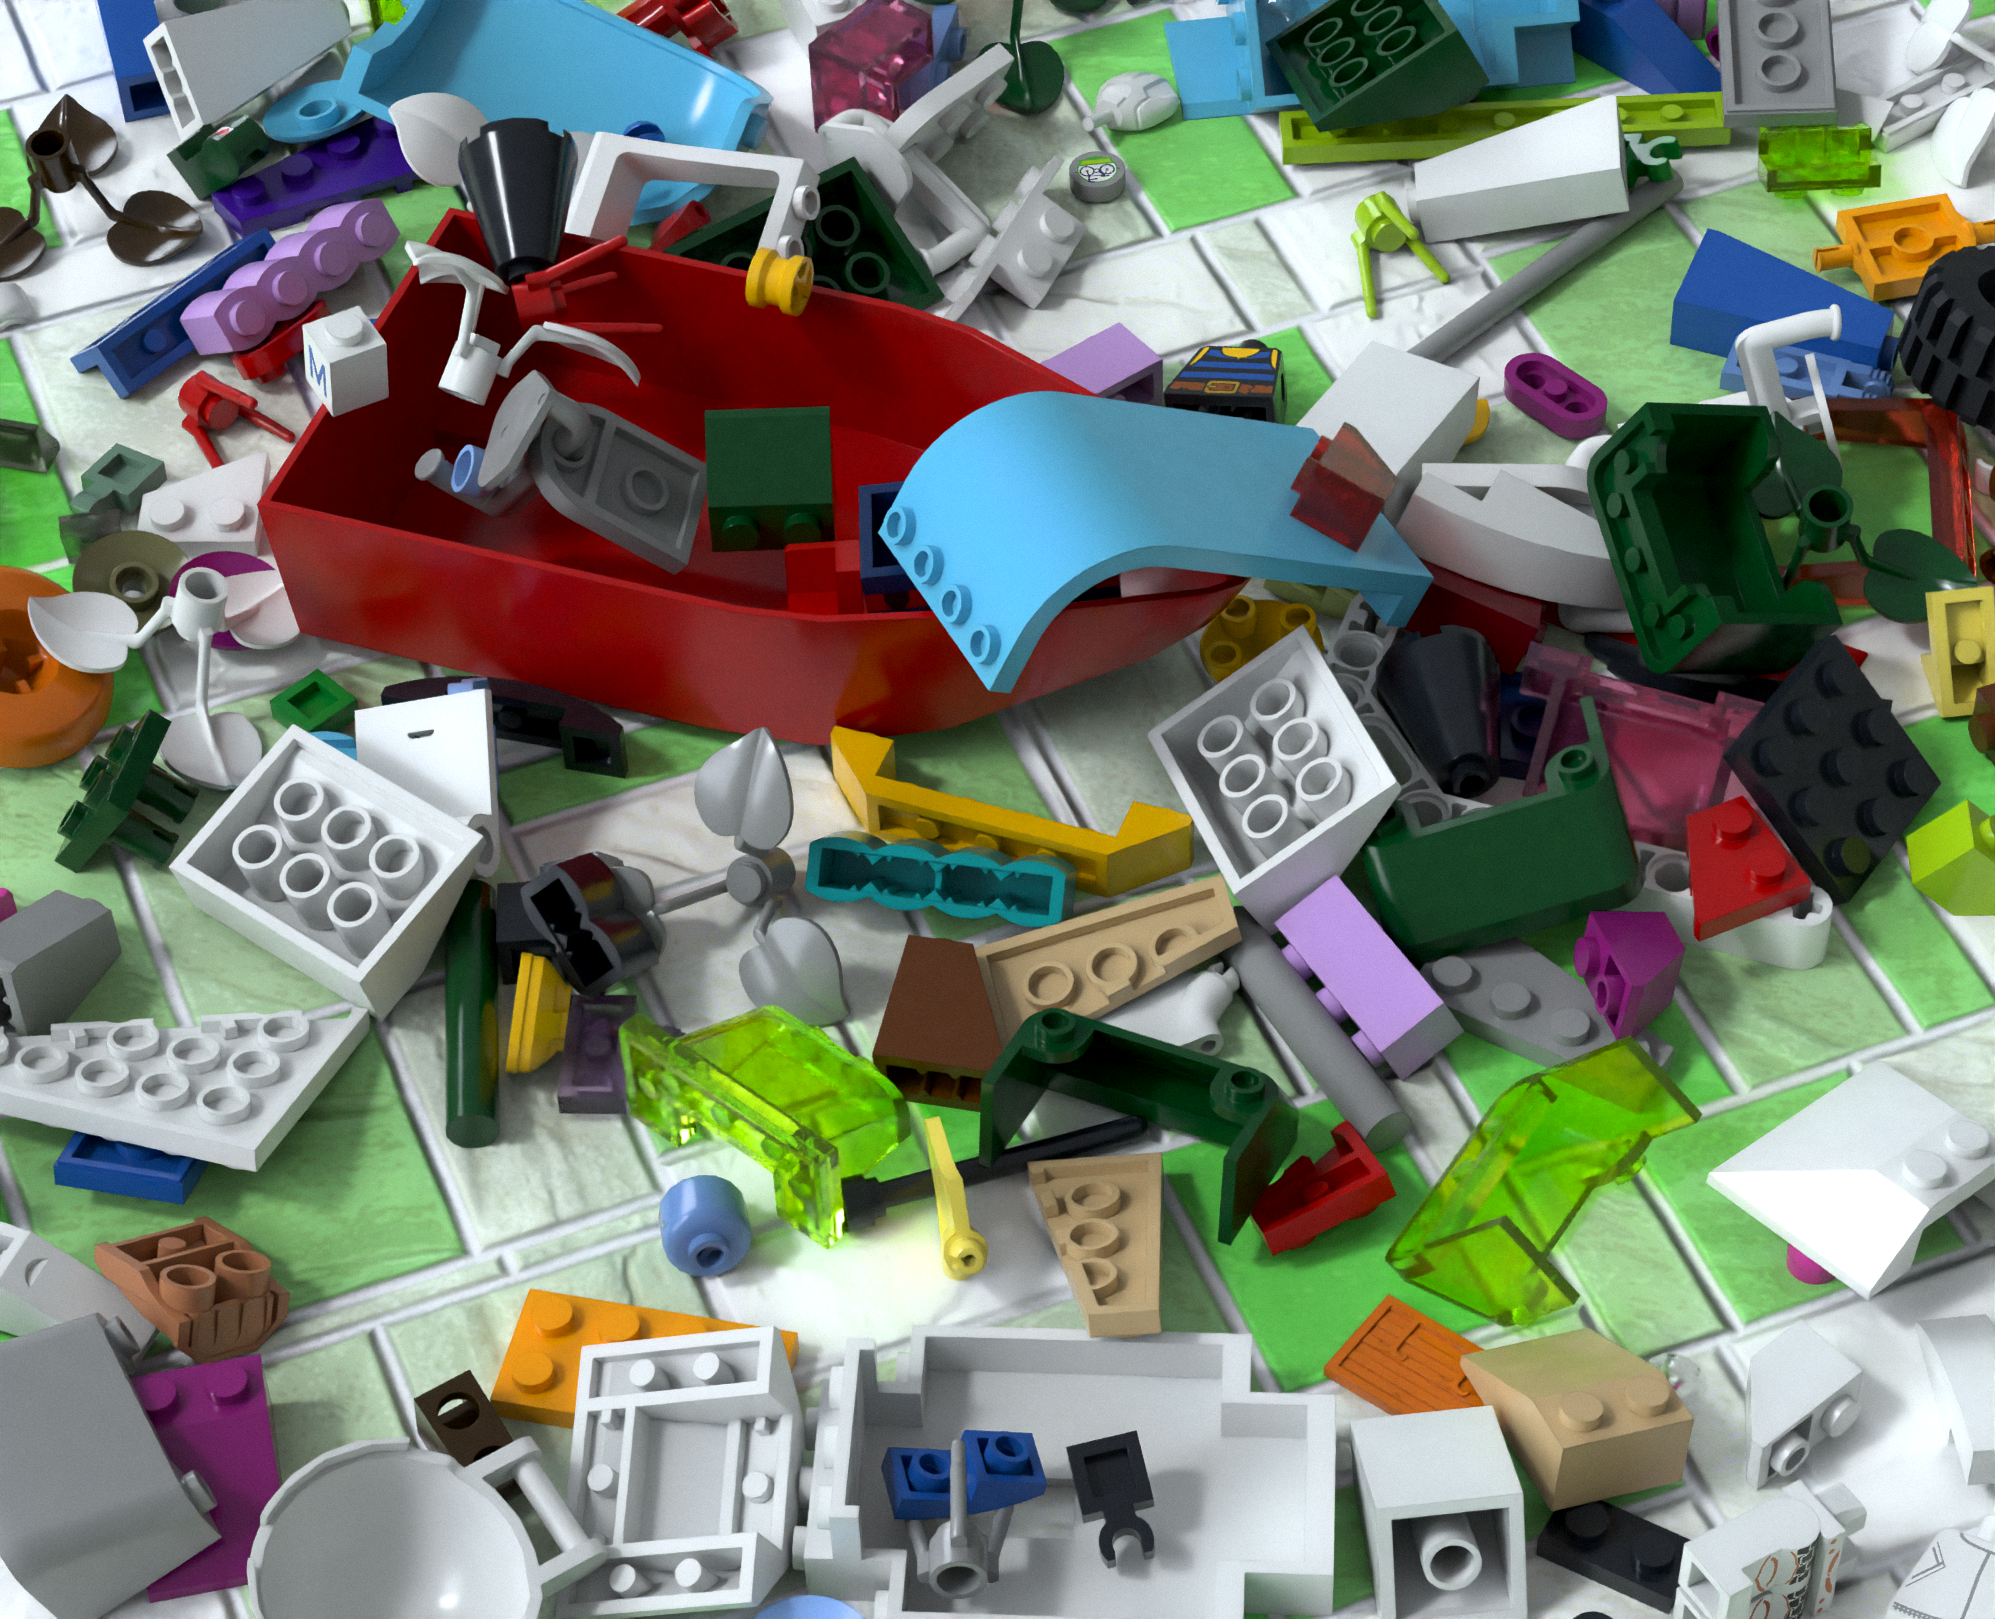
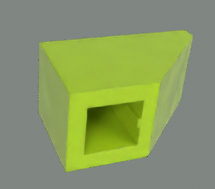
[1906,799,1995,916]

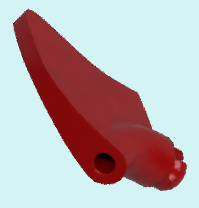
[647,200,711,253]

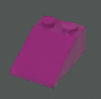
[130,1354,283,1603]

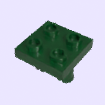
[54,709,200,873]

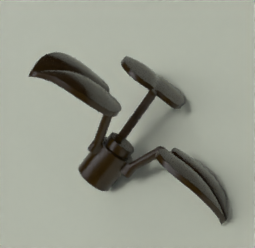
[0,94,204,282]

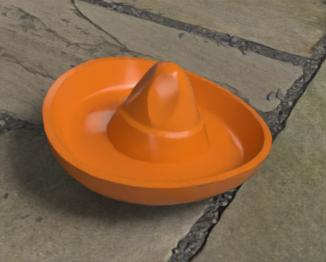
[0,565,114,768]

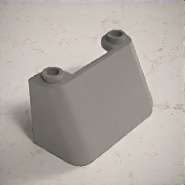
[0,1313,222,1619]

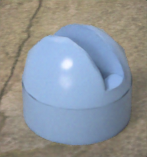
[451,444,500,498]

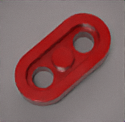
[231,300,332,384]

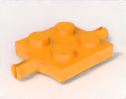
[1812,193,1995,302]

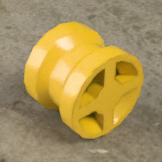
[745,247,814,317]

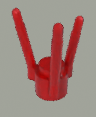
[511,235,665,336]
[178,370,296,469]

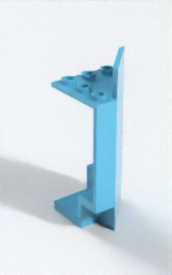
[1163,0,1580,121]

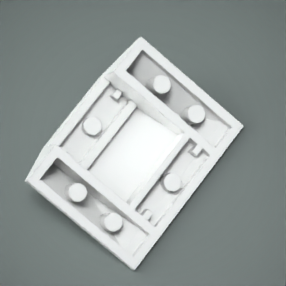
[1706,1059,1995,1300]
[554,1325,805,1619]

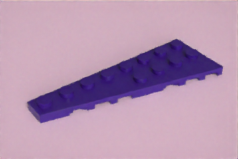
[211,116,420,238]

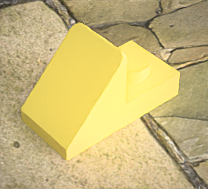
[1920,586,1995,718]

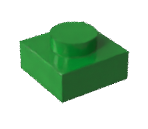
[270,668,359,733]

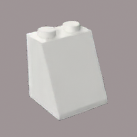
[1350,1405,1528,1619]

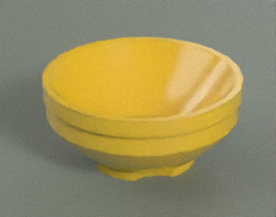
[506,952,572,1074]

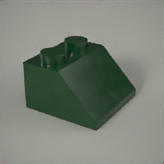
[705,406,837,552]

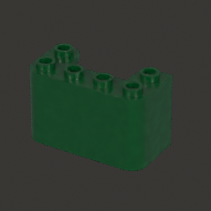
[1587,402,1843,674]

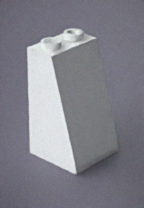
[1296,340,1480,529]

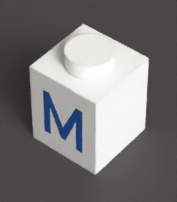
[303,305,389,417]

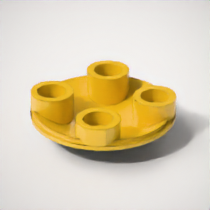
[1200,595,1323,683]

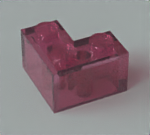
[808,0,934,134]

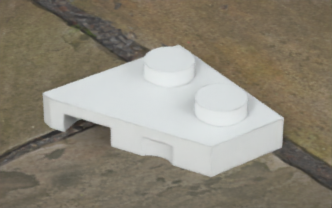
[137,452,271,557]

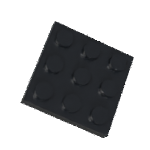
[1722,634,1942,906]

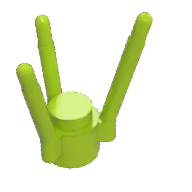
[1350,191,1450,318]

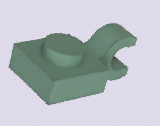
[69,443,167,541]

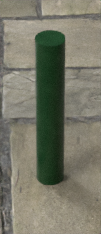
[445,879,500,1148]

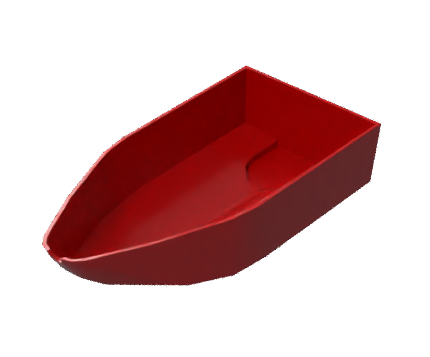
[257,207,1252,745]

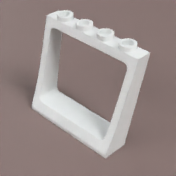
[564,132,820,259]

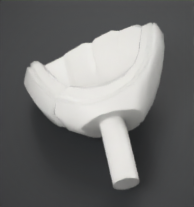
[1082,72,1179,131]

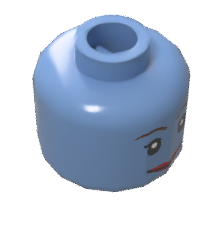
[658,1175,752,1277]

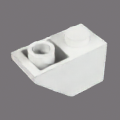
[1745,1319,1863,1490]

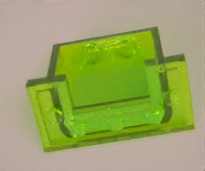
[618,1004,911,1250]

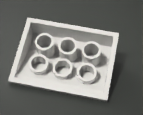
[1147,624,1402,936]
[169,724,487,1022]

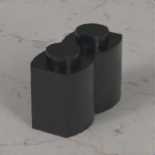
[521,852,659,1001]

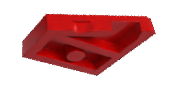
[1684,795,1811,942]
[1249,1120,1397,1256]

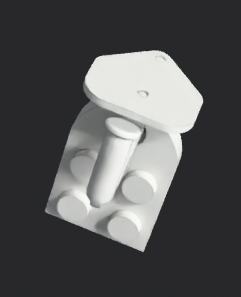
[818,43,1015,278]
[1617,304,1843,471]
[1422,435,1634,633]

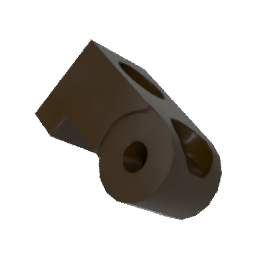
[414,1369,523,1502]

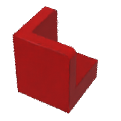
[784,540,864,615]

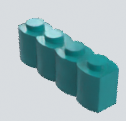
[805,830,1078,927]

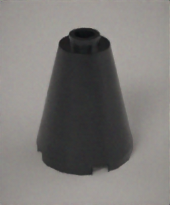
[458,118,578,288]
[1375,625,1501,799]

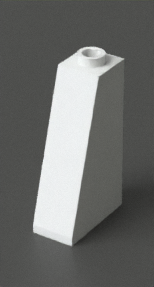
[143,0,353,142]
[1406,94,1629,244]

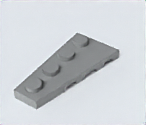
[1419,937,1674,1110]

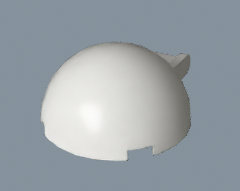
[247,1436,609,1619]

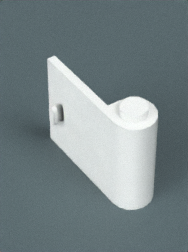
[354,689,500,880]

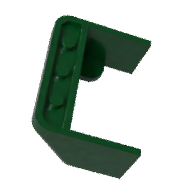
[1360,695,1644,964]
[979,1008,1299,1246]

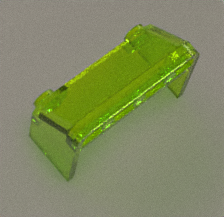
[1385,1035,1702,1327]

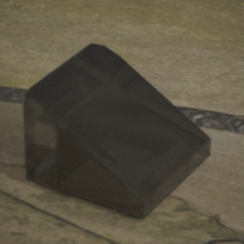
[0,419,60,474]

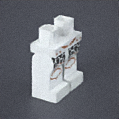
[1672,1479,1867,1619]

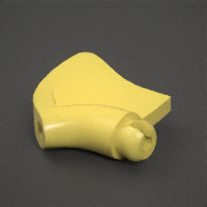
[924,1116,988,1281]

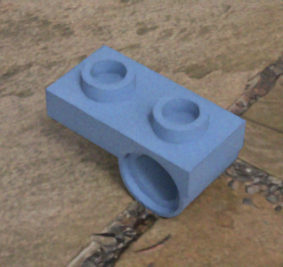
[885,4,967,110]

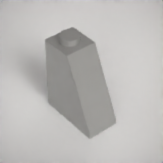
[0,889,122,1037]

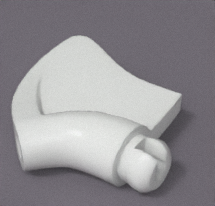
[1095,962,1240,1056]

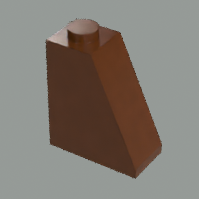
[872,935,1003,1112]

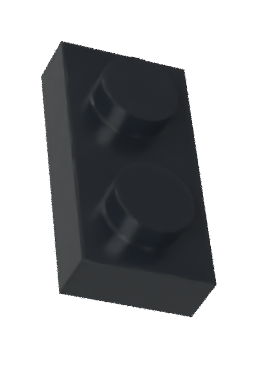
[1536,1500,1690,1615]

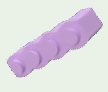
[179,198,400,355]

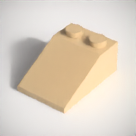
[1460,1328,1694,1512]

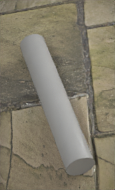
[1218,906,1412,1153]

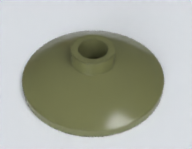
[72,530,190,636]

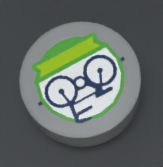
[1069,151,1126,203]

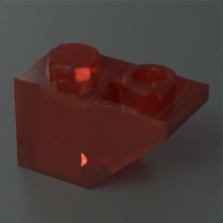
[1290,422,1398,552]

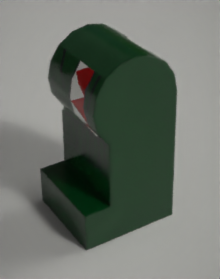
[166,115,270,201]

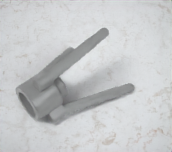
[904,1439,1014,1599]

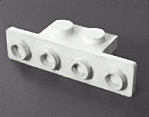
[943,155,1088,322]

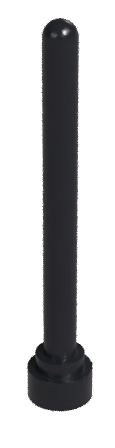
[832,1115,1149,1233]

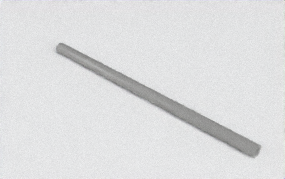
[1407,168,1684,363]

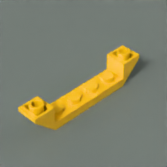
[830,725,1194,898]

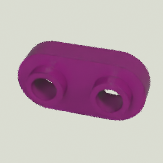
[1503,353,1607,439]

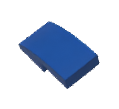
[881,1430,1047,1520]

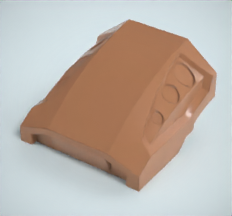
[94,1216,290,1365]

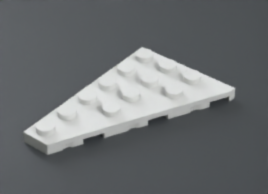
[0,1007,370,1172]

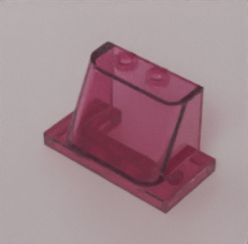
[1519,641,1765,852]

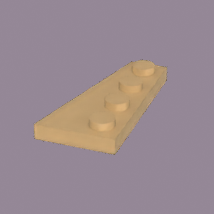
[974,874,1242,1050]
[1027,1152,1164,1339]

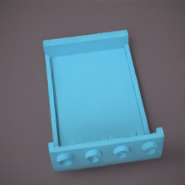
[878,391,1434,693]

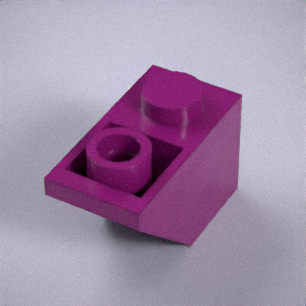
[1574,911,1686,1042]

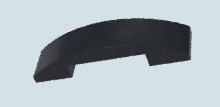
[380,676,629,779]

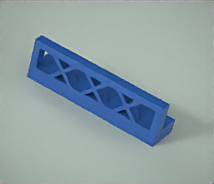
[69,227,276,399]

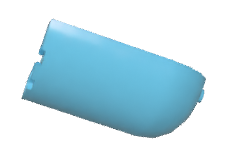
[334,0,774,226]

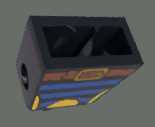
[1163,339,1287,424]

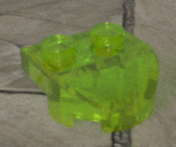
[1757,121,1881,199]

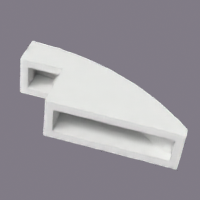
[1395,470,1627,610]

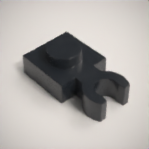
[1066,1430,1155,1569]

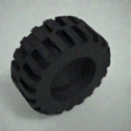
[1898,246,1995,435]

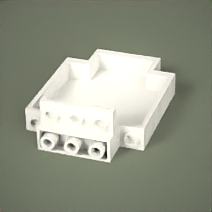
[792,1324,1336,1619]

